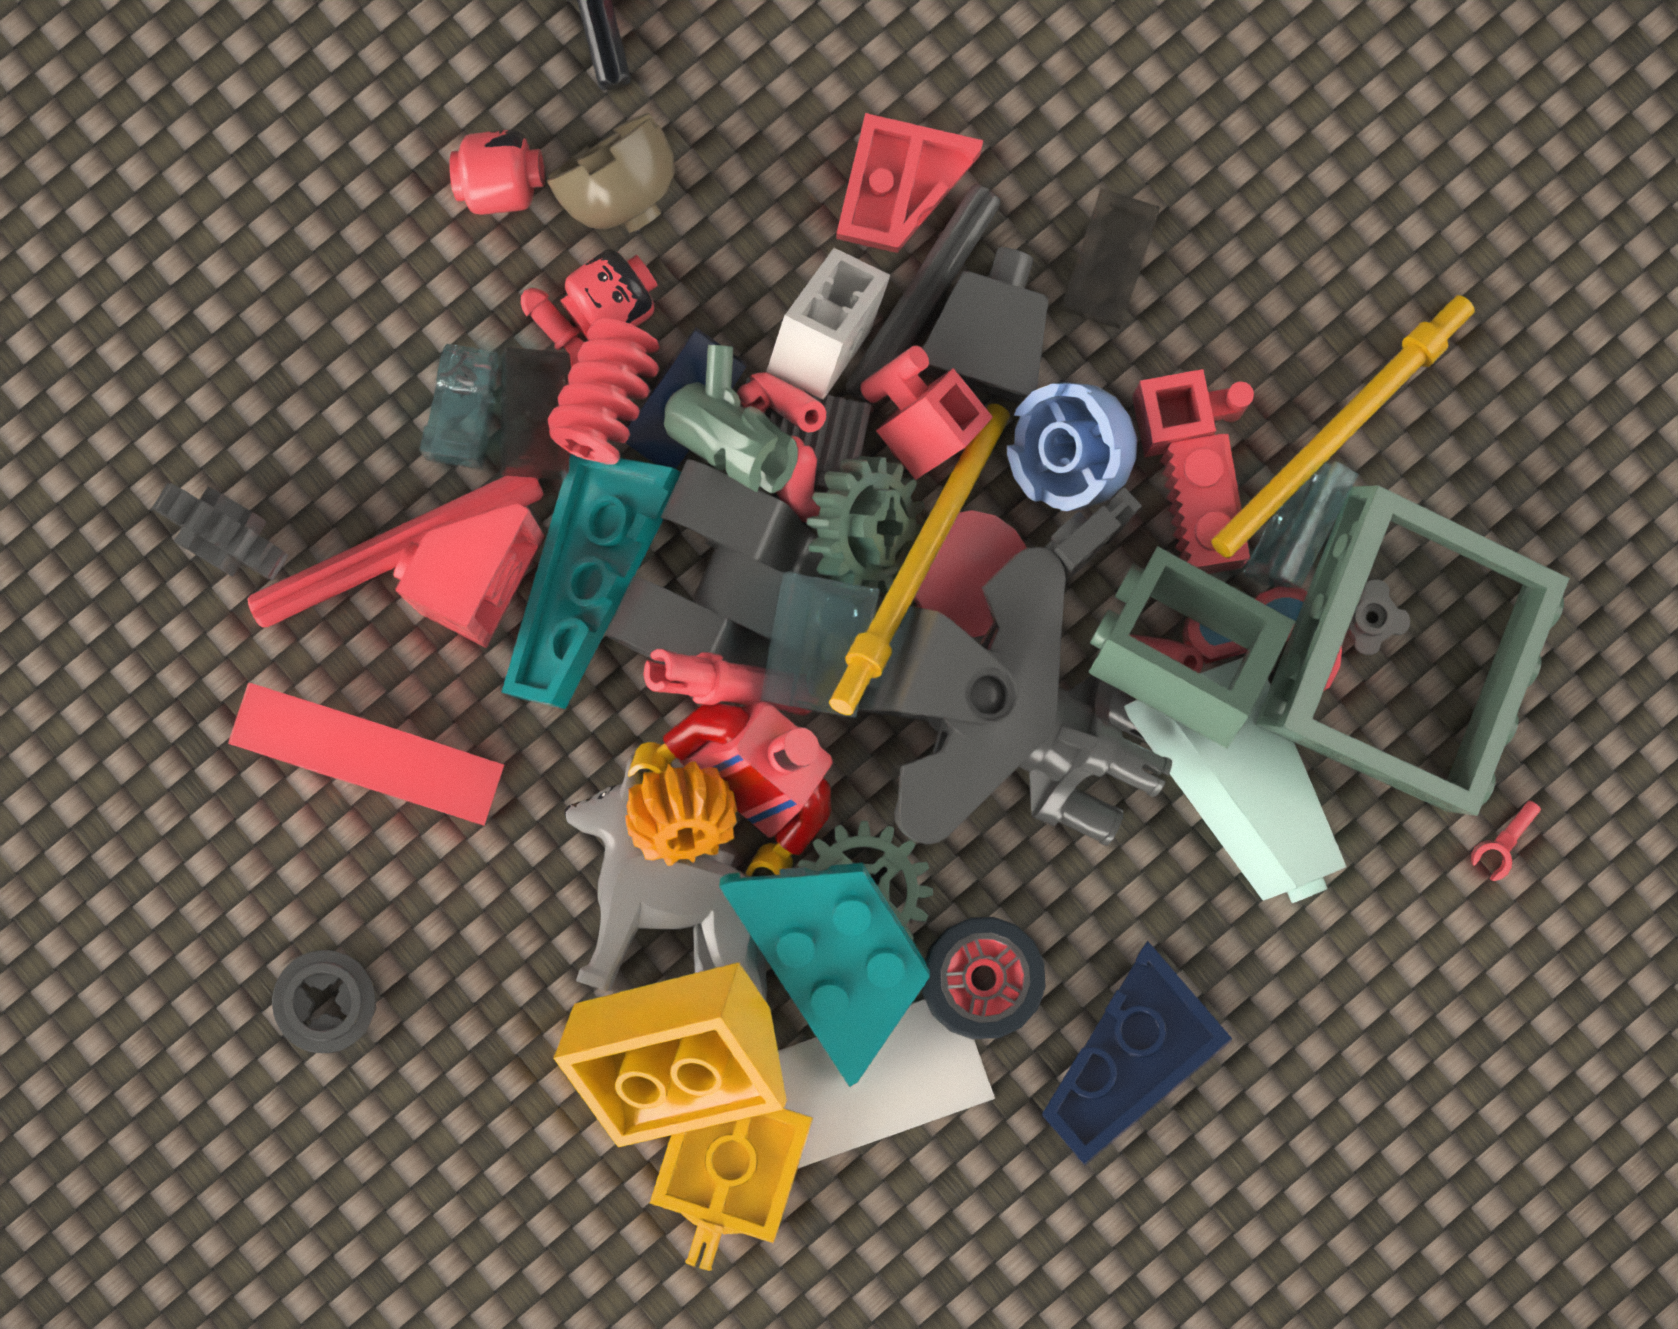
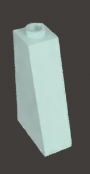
[1124,658,1346,903]

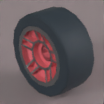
[922,917,1046,1040]

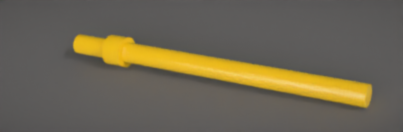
[1211,295,1475,558]
[829,404,1010,715]

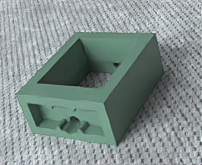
[1088,546,1296,748]

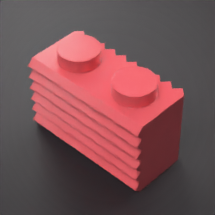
[1160,434,1250,574]

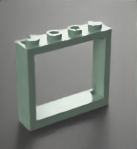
[1256,485,1570,816]

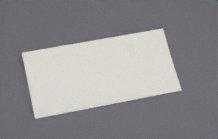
[778,999,995,1168]

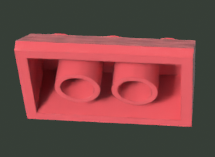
[394,503,545,648]

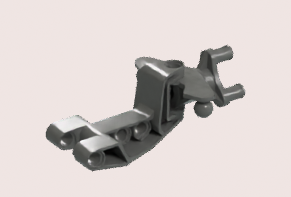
[606,460,1172,846]

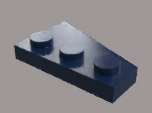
[1042,940,1232,1166]

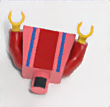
[628,702,833,876]

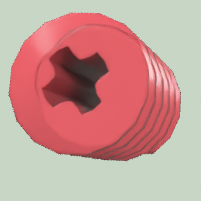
[548,318,660,465]

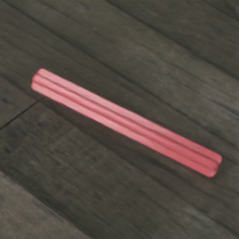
[247,467,543,627]

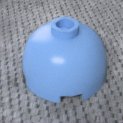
[1007,382,1138,511]

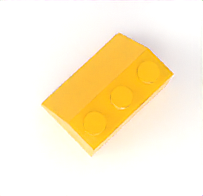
[554,962,787,1147]

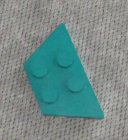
[719,863,930,1087]

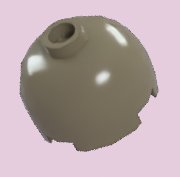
[546,113,675,233]

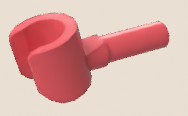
[1471,800,1541,881]

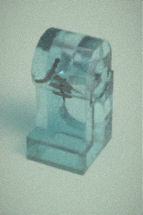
[419,344,498,470]

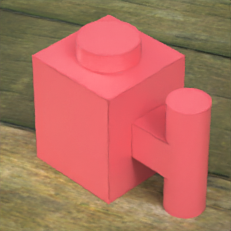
[860,346,993,480]
[1132,369,1254,457]

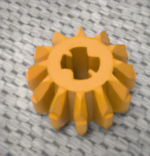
[625,761,737,866]

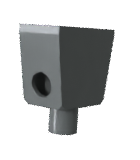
[919,247,1049,405]

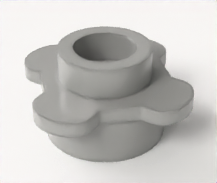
[1347,580,1410,655]

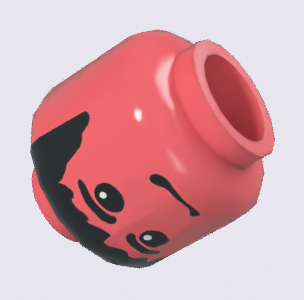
[449,130,545,215]
[560,249,658,340]

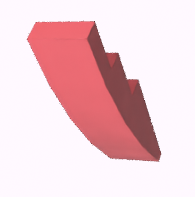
[228,683,504,826]

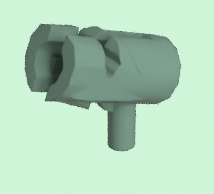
[664,345,798,493]

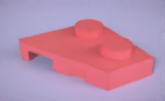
[836,113,983,253]

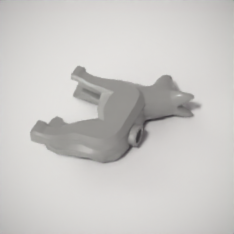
[564,756,767,1000]

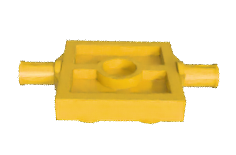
[650,1108,814,1271]

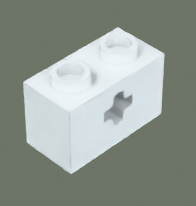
[766,248,890,400]

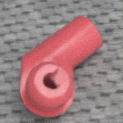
[776,436,820,523]

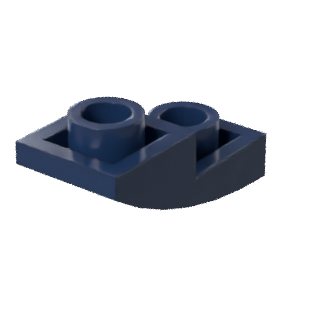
[625,327,747,469]

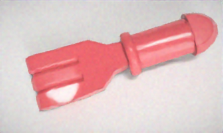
[521,288,584,368]

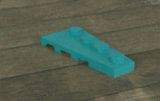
[502,454,681,709]

